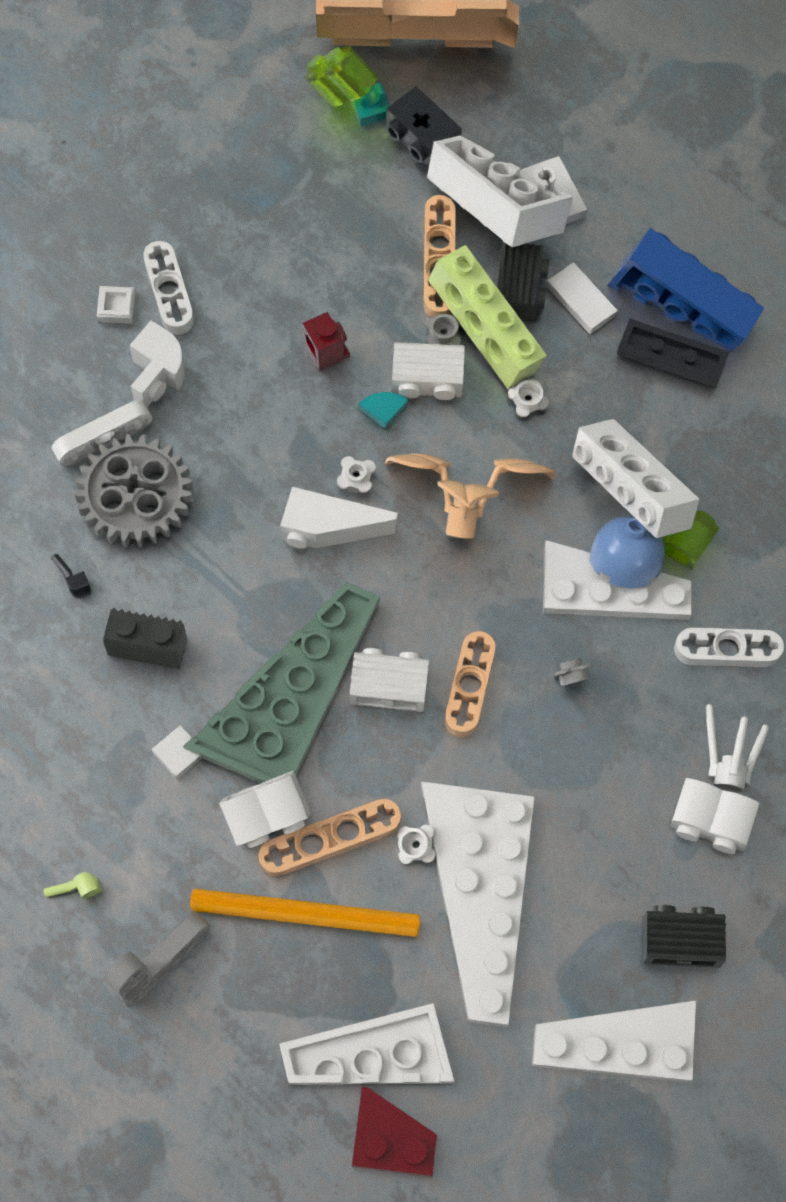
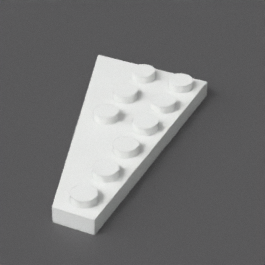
[421,781,534,1027]

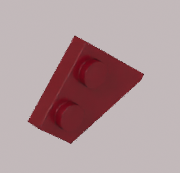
[352,1087,437,1178]

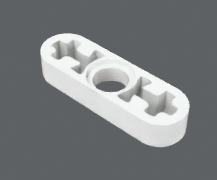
[143,241,194,335]
[52,400,153,466]
[674,628,784,667]

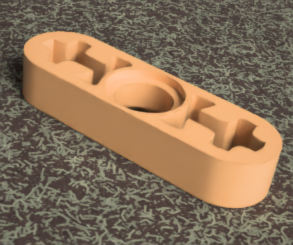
[445,631,496,737]

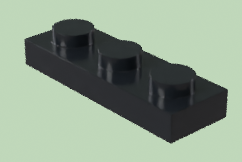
[617,319,729,388]

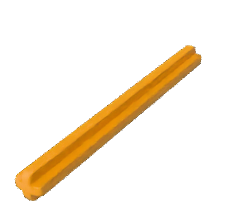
[190,889,421,937]

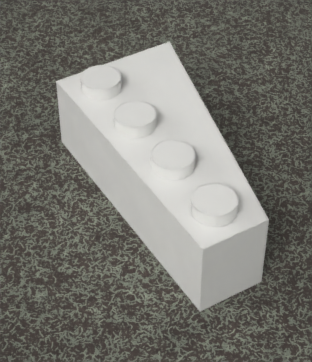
[427,136,573,247]

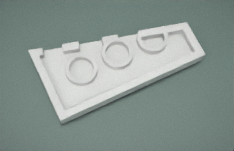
[532,1001,696,1082]
[279,1003,454,1085]

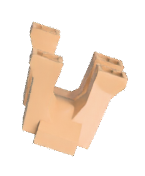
[316,0,519,48]

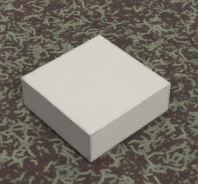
[97,286,136,324]
[151,725,202,780]

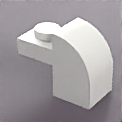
[129,320,185,407]

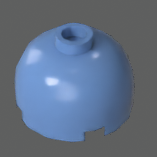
[590,516,665,589]

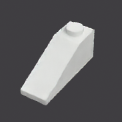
[280,487,398,549]

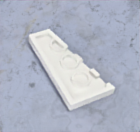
[543,540,691,620]

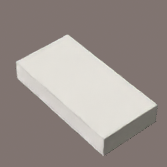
[546,262,618,335]

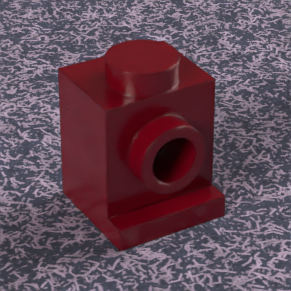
[302,312,350,371]

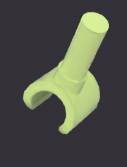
[44,872,101,899]

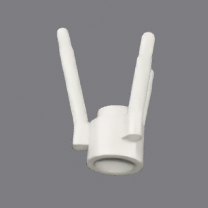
[706,704,769,792]

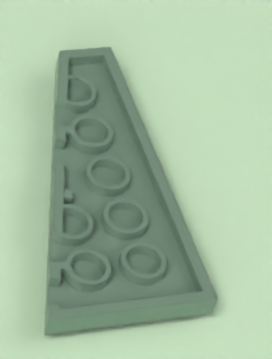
[183,582,380,783]

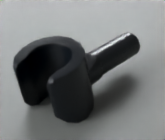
[51,554,91,596]

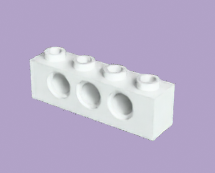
[572,419,699,538]

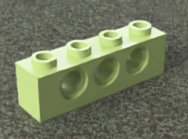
[428,245,547,390]

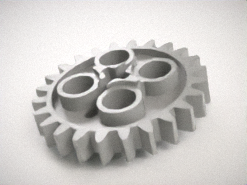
[75,434,193,548]

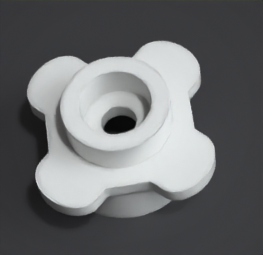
[508,379,549,417]
[337,456,376,493]
[397,825,436,864]

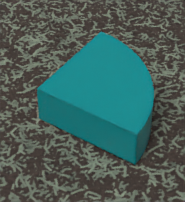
[358,392,408,429]

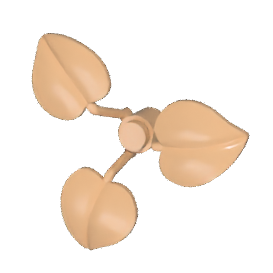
[385,453,555,538]

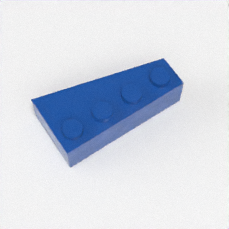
[607,228,764,352]

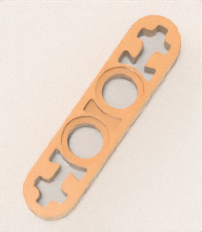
[423,195,456,317]
[258,799,401,877]

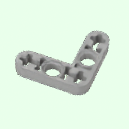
[105,911,210,1007]

